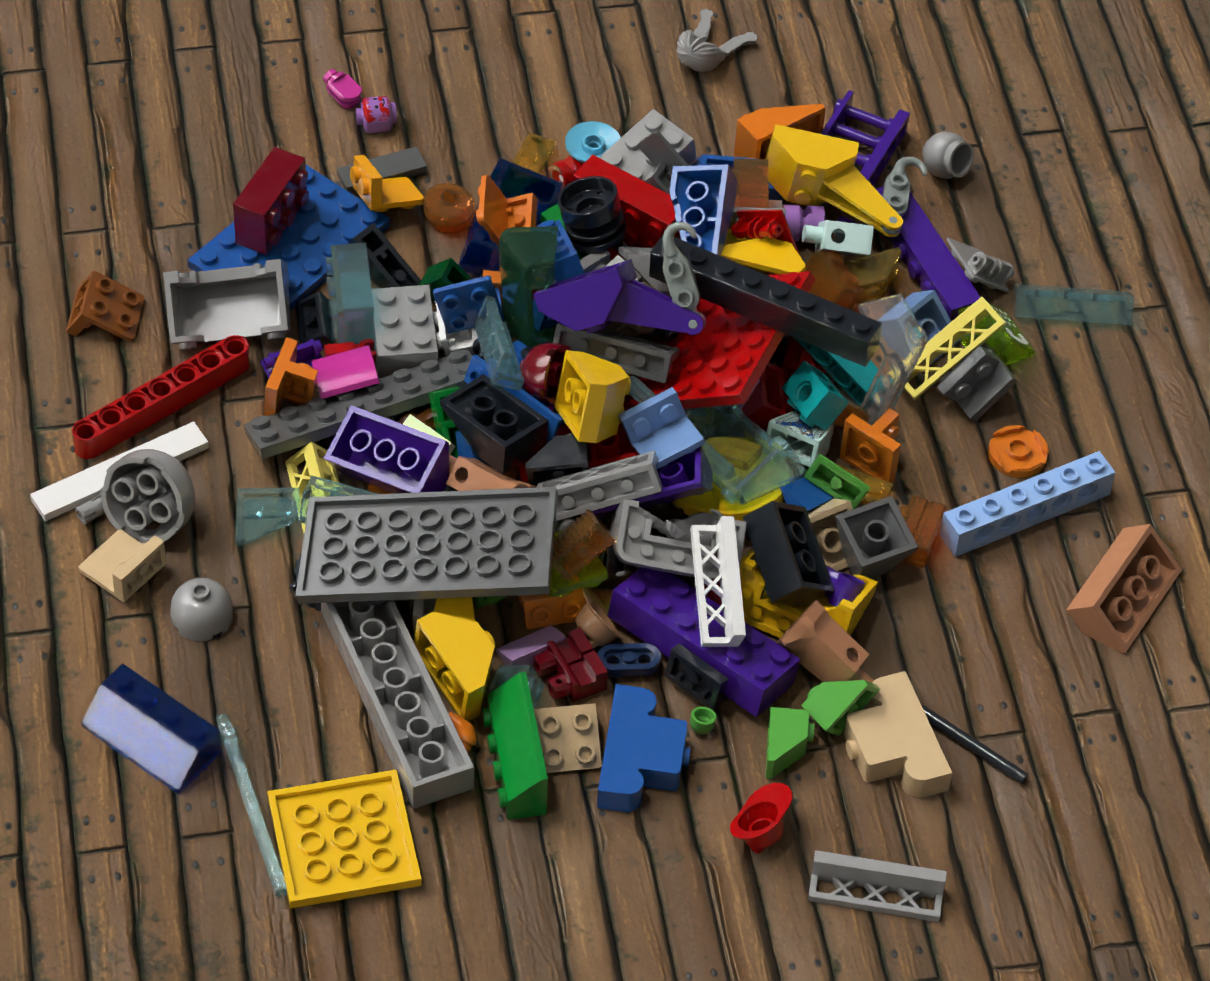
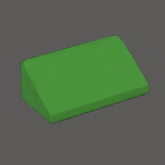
[804,454,871,509]

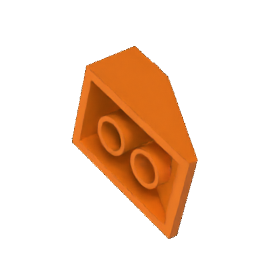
[734,104,826,167]

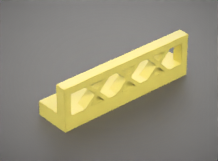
[891,297,1006,400]
[285,442,343,533]

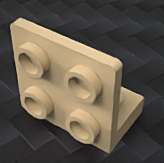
[78,530,166,602]
[534,703,602,773]

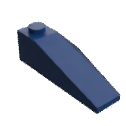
[669,164,738,256]

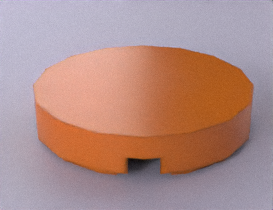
[988,425,1049,478]

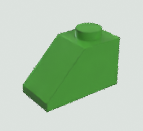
[801,680,881,736]
[765,707,814,779]

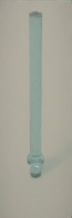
[216,714,287,897]

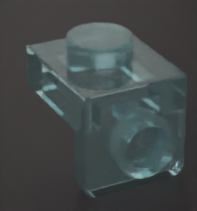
[488,665,544,708]

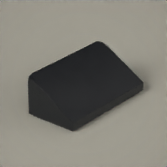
[296,291,336,348]

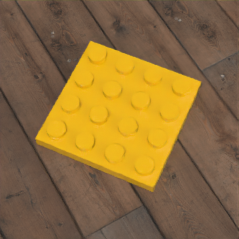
[267,770,422,909]

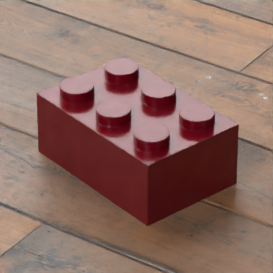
[233,147,309,255]

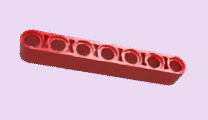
[72,335,250,459]

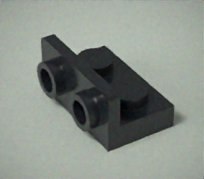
[664,643,729,710]

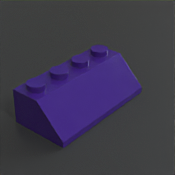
[323,405,449,494]
[583,446,713,520]

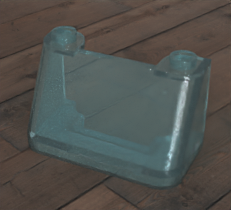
[685,404,806,506]

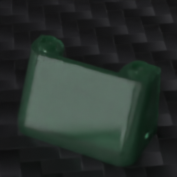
[499,226,559,347]

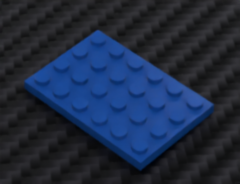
[187,165,390,311]

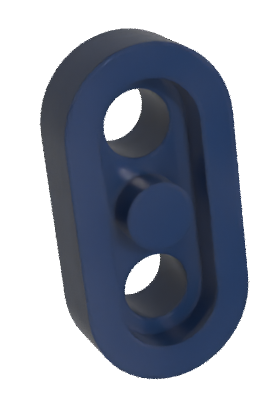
[598,643,661,677]

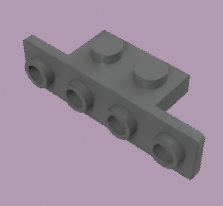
[637,130,689,194]

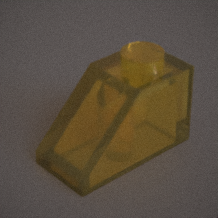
[844,247,901,305]

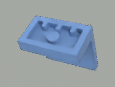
[618,387,705,469]

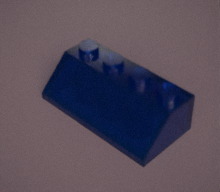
[81,663,222,794]

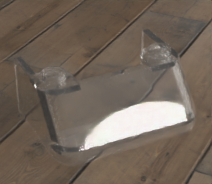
[828,293,927,425]

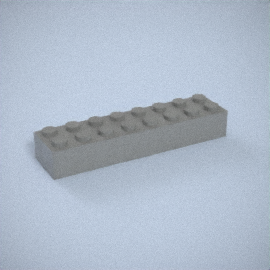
[321,601,474,809]

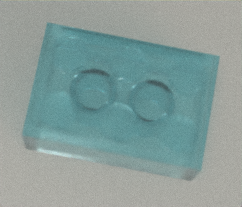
[326,243,375,348]

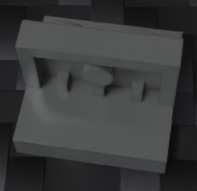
[937,341,1018,422]

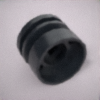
[557,176,627,253]

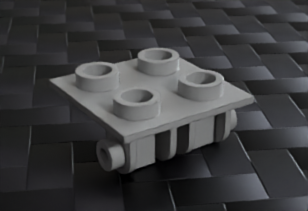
[946,237,1015,292]

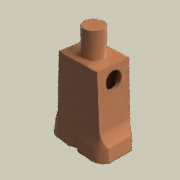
[446,454,537,491]
[777,599,874,683]

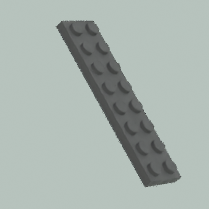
[243,350,472,459]

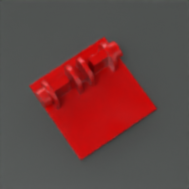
[731,210,799,254]

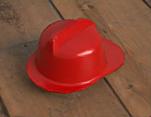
[730,783,793,854]

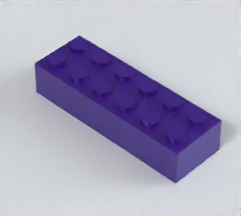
[607,567,800,717]

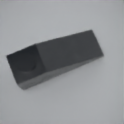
[342,223,421,288]

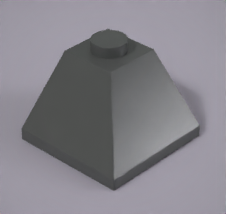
[835,496,918,579]

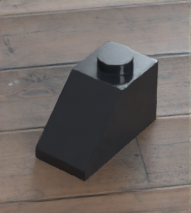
[526,433,590,486]

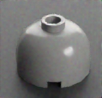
[170,578,233,641]

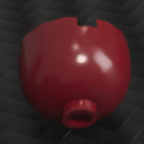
[519,343,572,405]

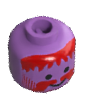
[356,96,397,134]

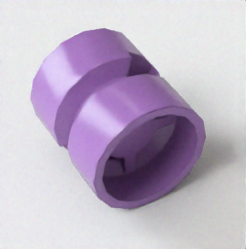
[783,205,825,243]

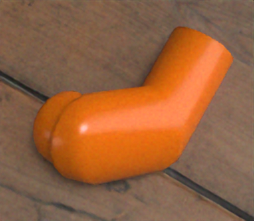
[448,711,477,753]

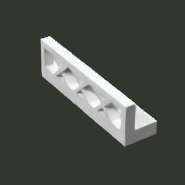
[690,516,746,647]

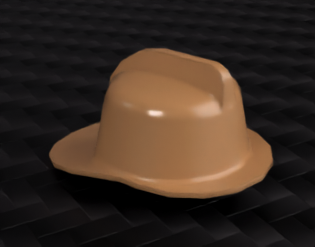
[575,586,624,648]

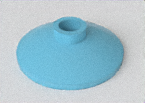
[565,121,621,163]

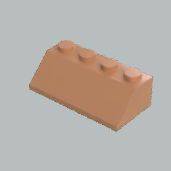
[1066,524,1182,653]

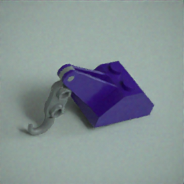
[533,222,707,335]

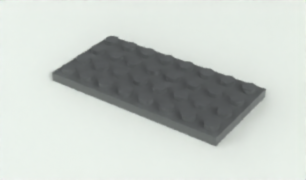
[295,487,558,604]

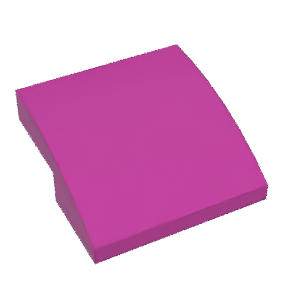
[311,345,379,399]

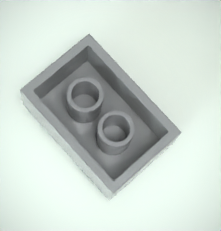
[599,109,697,181]
[370,285,438,378]

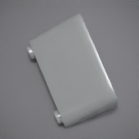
[163,259,290,350]
[609,499,747,582]

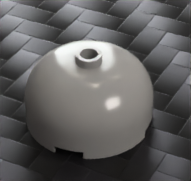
[100,449,195,543]

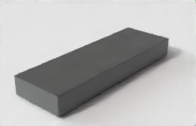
[337,147,427,193]

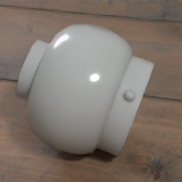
[922,131,974,179]

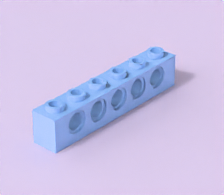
[939,451,1116,557]

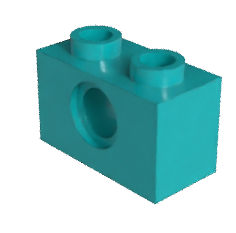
[782,361,849,431]

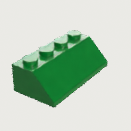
[482,672,548,820]

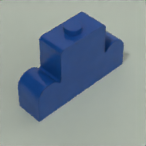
[597,684,691,812]

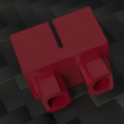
[533,627,608,702]

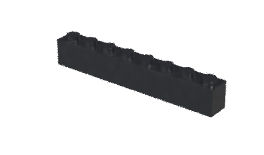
[649,235,882,367]

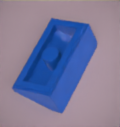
[781,476,834,511]

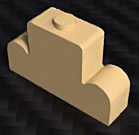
[844,671,952,798]

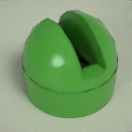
[690,707,716,735]

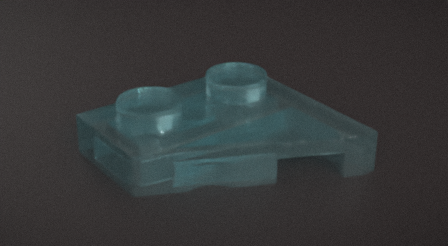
[235,488,300,546]

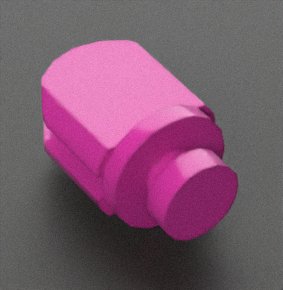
[323,69,362,109]

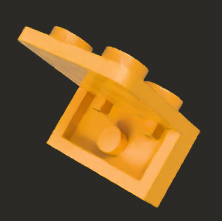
[350,155,424,212]

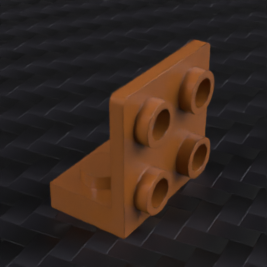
[66,270,145,342]

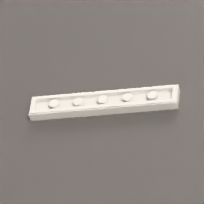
[30,422,209,521]

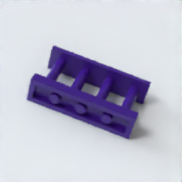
[821,90,910,186]

